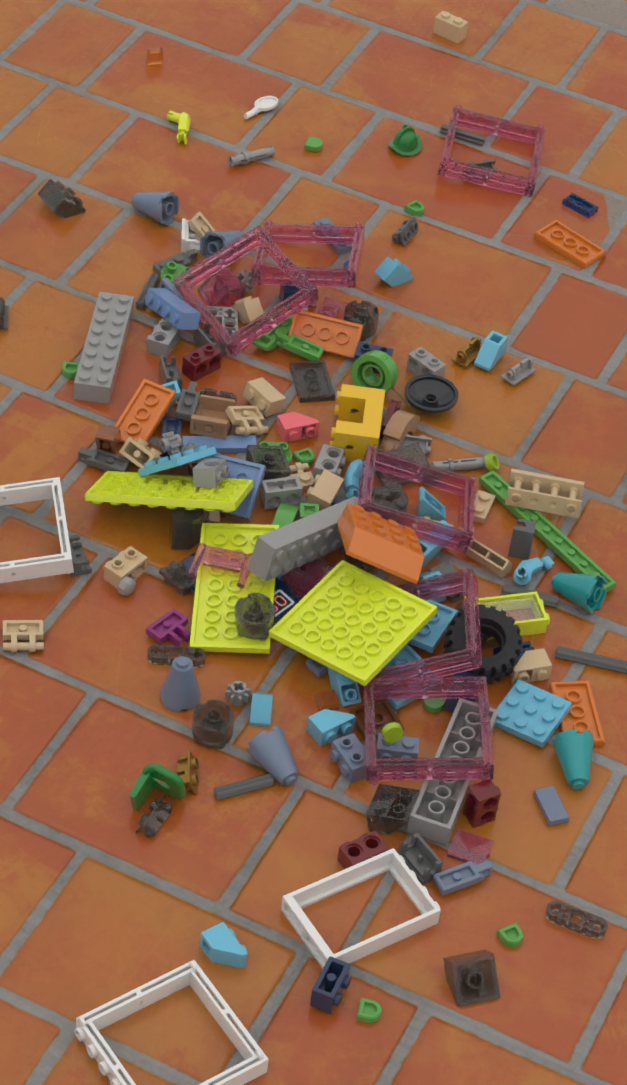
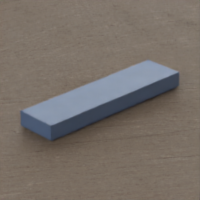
[182,435,257,453]

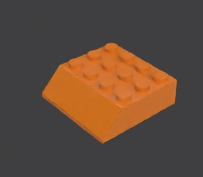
[337,503,425,584]

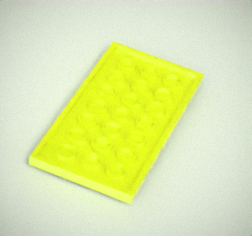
[85,471,254,512]
[189,523,279,654]

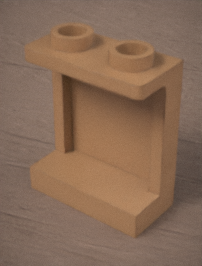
[190,394,236,439]

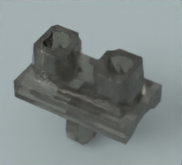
[159,561,196,596]

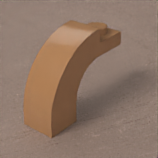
[377,410,421,460]

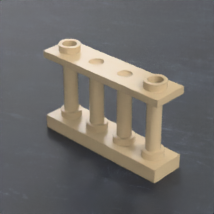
[505,468,584,518]

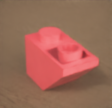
[276,412,319,443]

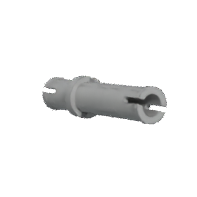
[228,146,275,167]
[430,456,486,473]

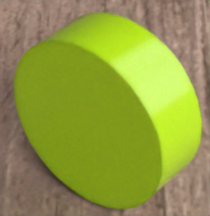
[484,453,500,472]
[382,722,404,743]

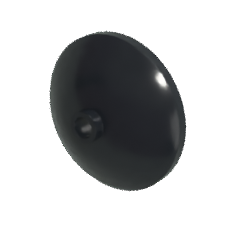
[404,374,458,414]

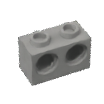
[146,318,181,358]
[406,347,447,378]
[313,444,347,479]
[260,476,303,510]

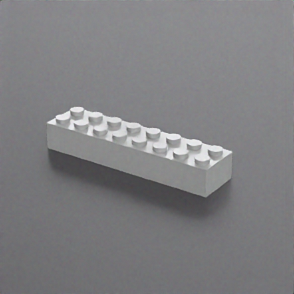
[73,291,134,404]
[248,496,372,581]
[407,698,499,845]

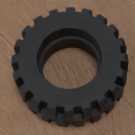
[443,604,522,684]

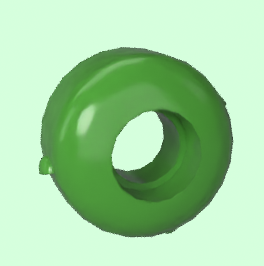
[351,350,398,394]

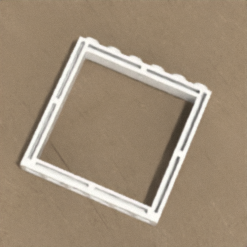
[0,477,74,583]
[74,960,269,1085]

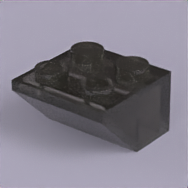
[38,179,86,219]
[366,784,420,835]

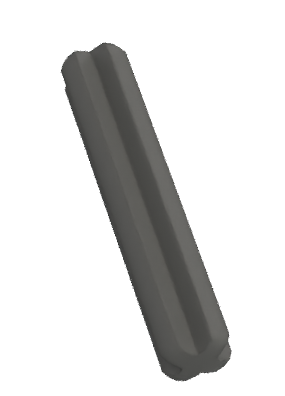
[440,125,486,146]
[135,273,159,310]
[501,584,559,607]
[214,773,274,800]

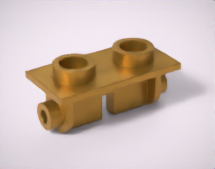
[451,337,481,367]
[177,749,199,795]

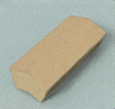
[465,537,512,578]

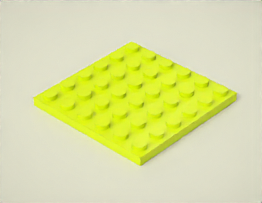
[269,560,438,686]

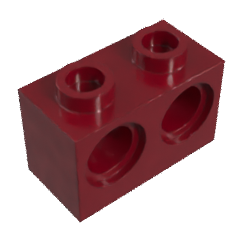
[182,343,222,382]
[463,779,501,828]
[337,831,389,869]

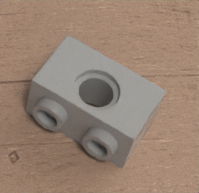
[193,457,229,488]

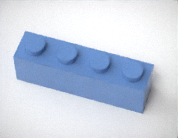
[145,288,201,330]

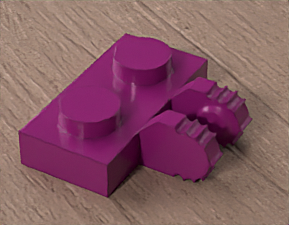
[146,608,191,647]

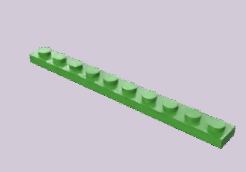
[479,470,617,592]

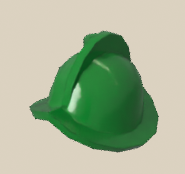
[389,124,422,156]

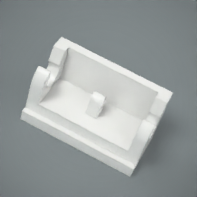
[181,218,200,254]

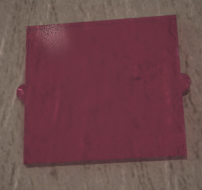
[447,828,493,864]

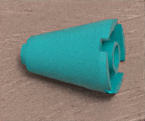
[551,572,607,613]
[553,729,594,790]

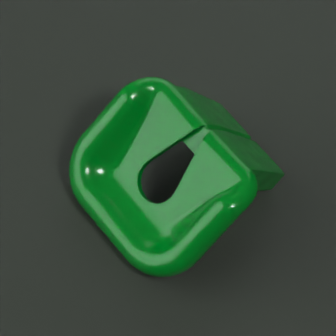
[129,763,186,811]

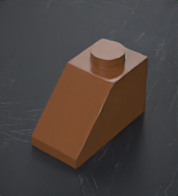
[95,425,121,454]

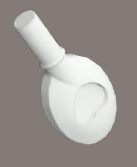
[243,96,278,120]

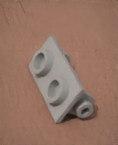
[501,356,536,386]
[399,434,432,455]

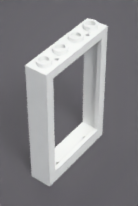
[281,848,441,969]

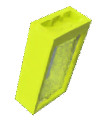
[469,592,550,641]

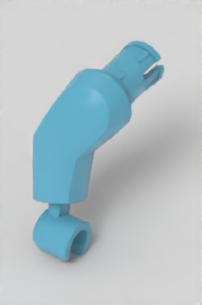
[344,459,376,499]
[513,556,554,585]

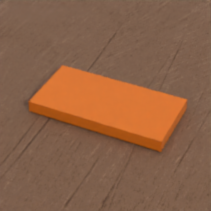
[534,220,606,269]
[288,309,364,359]
[115,379,177,445]
[549,681,605,747]

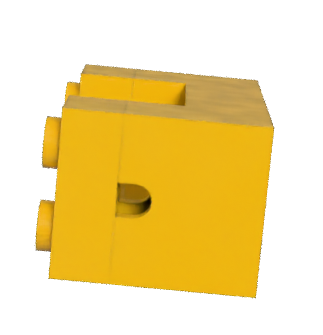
[330,384,385,465]

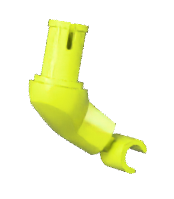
[167,111,191,145]

